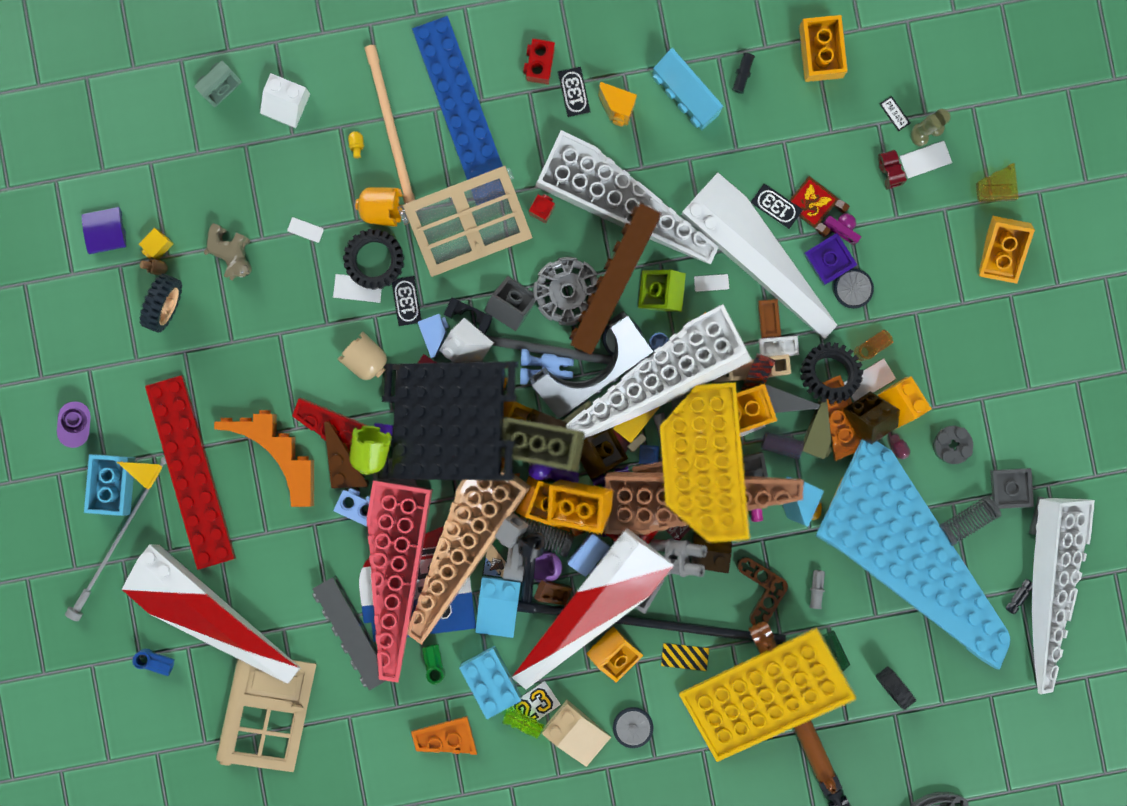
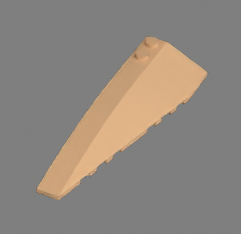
[408,468,531,645]

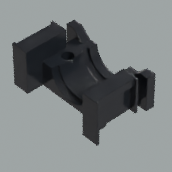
[444,297,493,335]

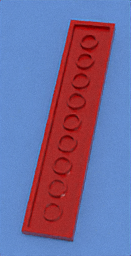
[145,375,236,570]

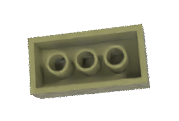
[502,417,585,471]

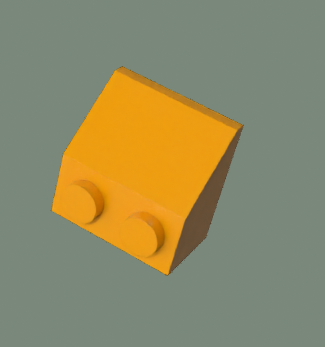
[598,82,637,126]
[877,376,932,428]
[586,626,643,683]

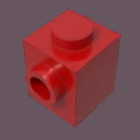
[529,194,555,224]

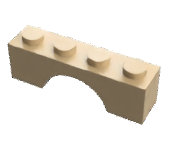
[711,354,791,384]

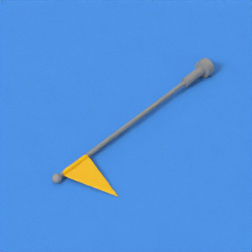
[65,457,167,621]

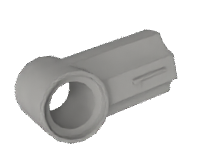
[503,543,524,582]

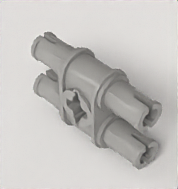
[650,538,707,577]

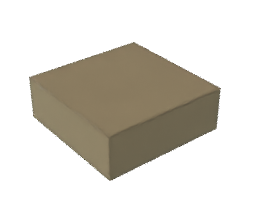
[626,433,646,452]

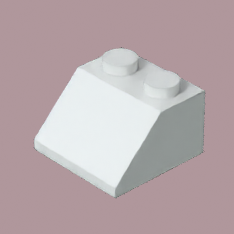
[260,73,310,128]
[439,318,493,363]

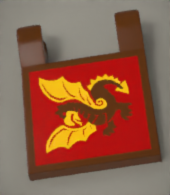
[789,176,850,237]

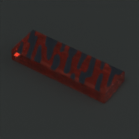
[740,353,775,392]

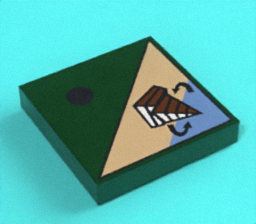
[482,538,509,578]

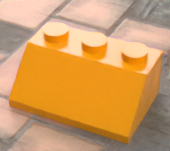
[547,480,613,534]

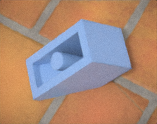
[418,314,449,359]

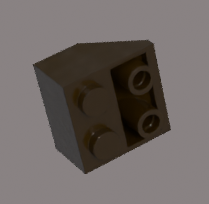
[844,391,900,445]

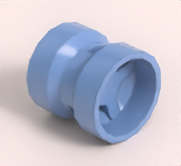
[649,333,669,352]

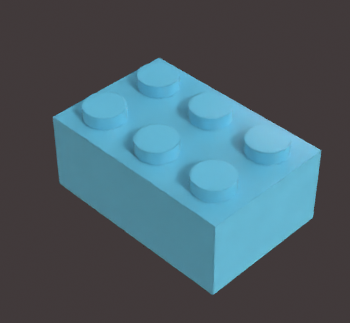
[84,454,135,516]
[459,646,522,719]

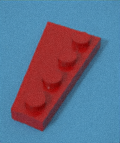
[292,398,368,451]

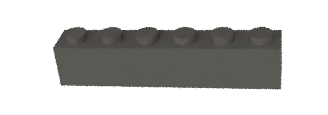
[312,576,386,690]

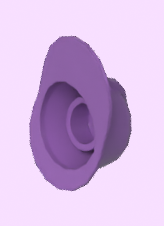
[57,401,91,448]

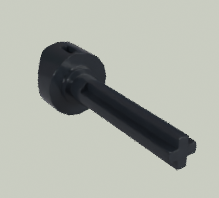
[518,532,545,603]

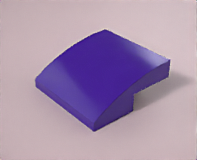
[81,207,127,254]

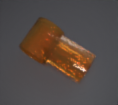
[854,329,894,361]

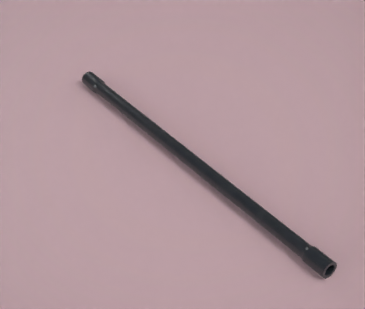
[517,600,786,646]

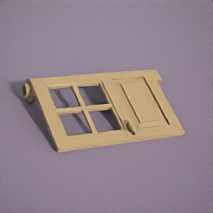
[216,658,316,772]

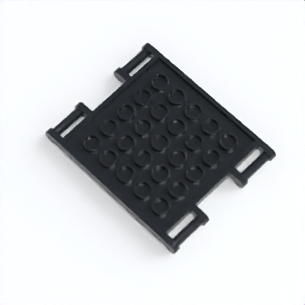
[378,361,518,481]

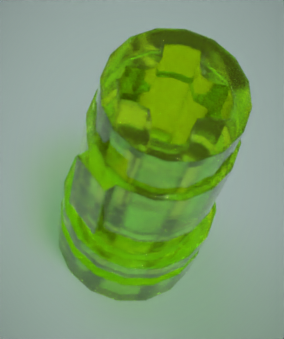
[502,706,544,739]

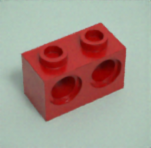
[523,38,555,85]

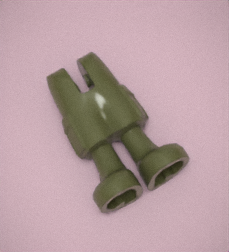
[911,108,950,146]

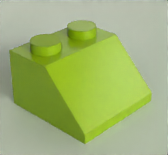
[638,270,686,312]

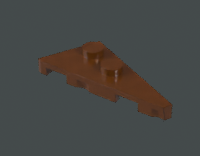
[324,421,369,488]

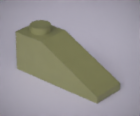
[799,397,832,459]

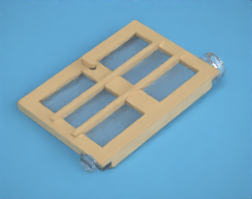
[398,166,533,277]

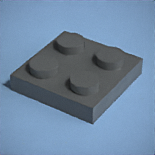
[990,468,1034,509]

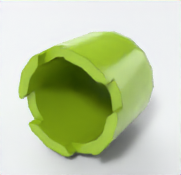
[349,426,392,475]

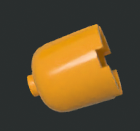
[355,187,403,227]

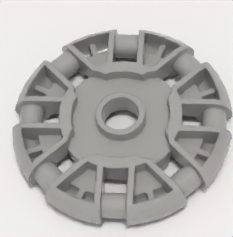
[533,257,598,326]

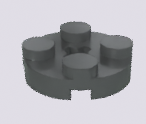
[933,426,973,464]

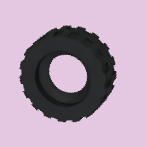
[876,666,916,710]

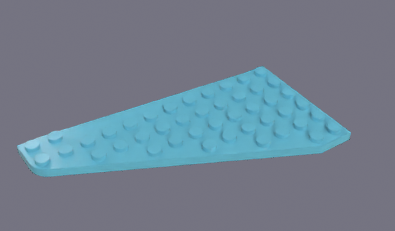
[816,439,1010,669]

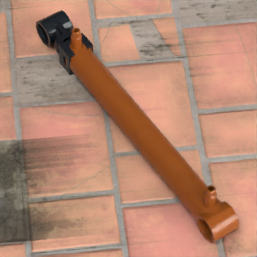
[748,620,850,806]

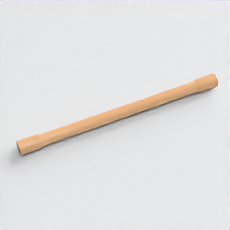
[365,45,417,211]

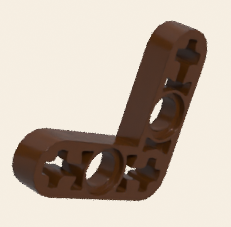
[737,557,788,626]

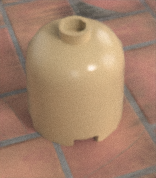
[337,332,387,380]

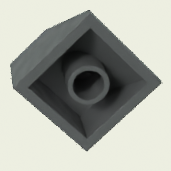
[484,276,537,331]

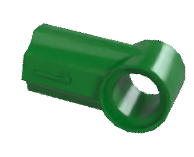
[422,644,445,685]

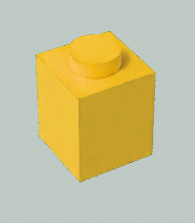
[139,228,174,260]

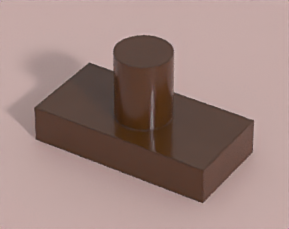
[534,580,573,606]

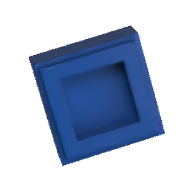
[639,445,659,464]

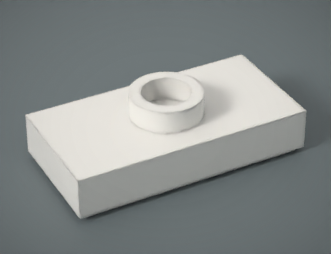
[758,336,799,358]

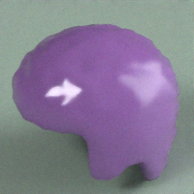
[534,551,562,583]

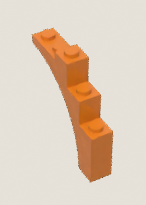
[214,410,314,507]

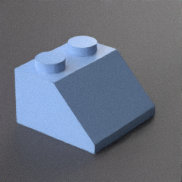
[568,532,610,577]

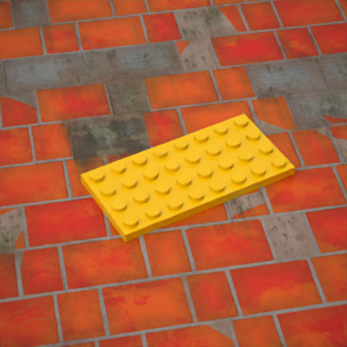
[679,628,856,762]

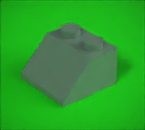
[194,61,242,108]

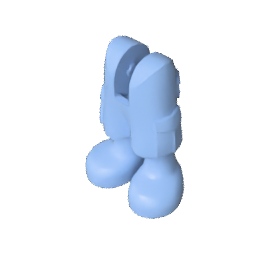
[520,349,574,385]

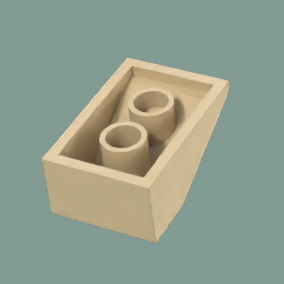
[542,700,611,767]

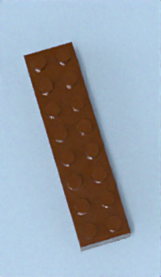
[569,203,662,355]

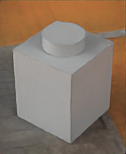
[495,514,529,548]

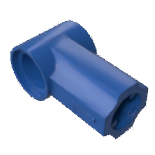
[132,648,175,676]

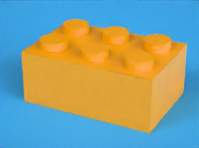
[799,15,848,82]

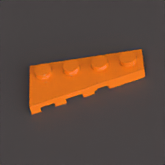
[822,375,862,461]

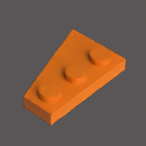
[411,716,478,755]

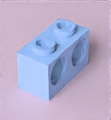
[333,488,370,527]

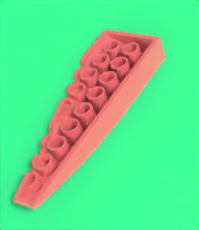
[367,480,433,682]

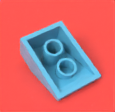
[475,576,521,638]

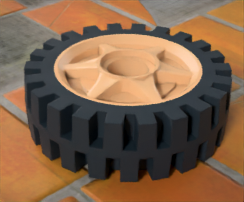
[139,274,182,333]

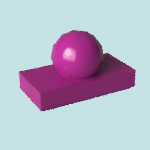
[823,214,862,245]

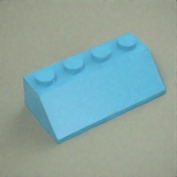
[652,48,723,130]

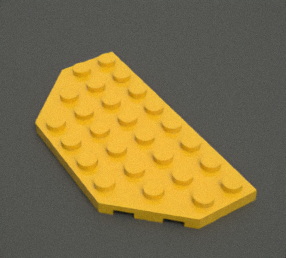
[660,383,750,542]

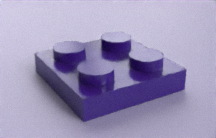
[804,233,857,286]

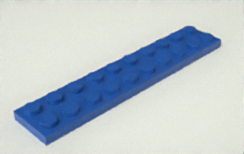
[412,16,506,205]

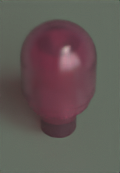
[890,433,910,459]

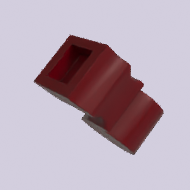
[878,150,907,190]

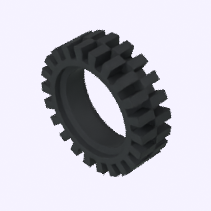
[343,229,405,290]
[800,342,863,404]

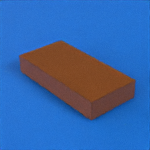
[758,299,781,339]

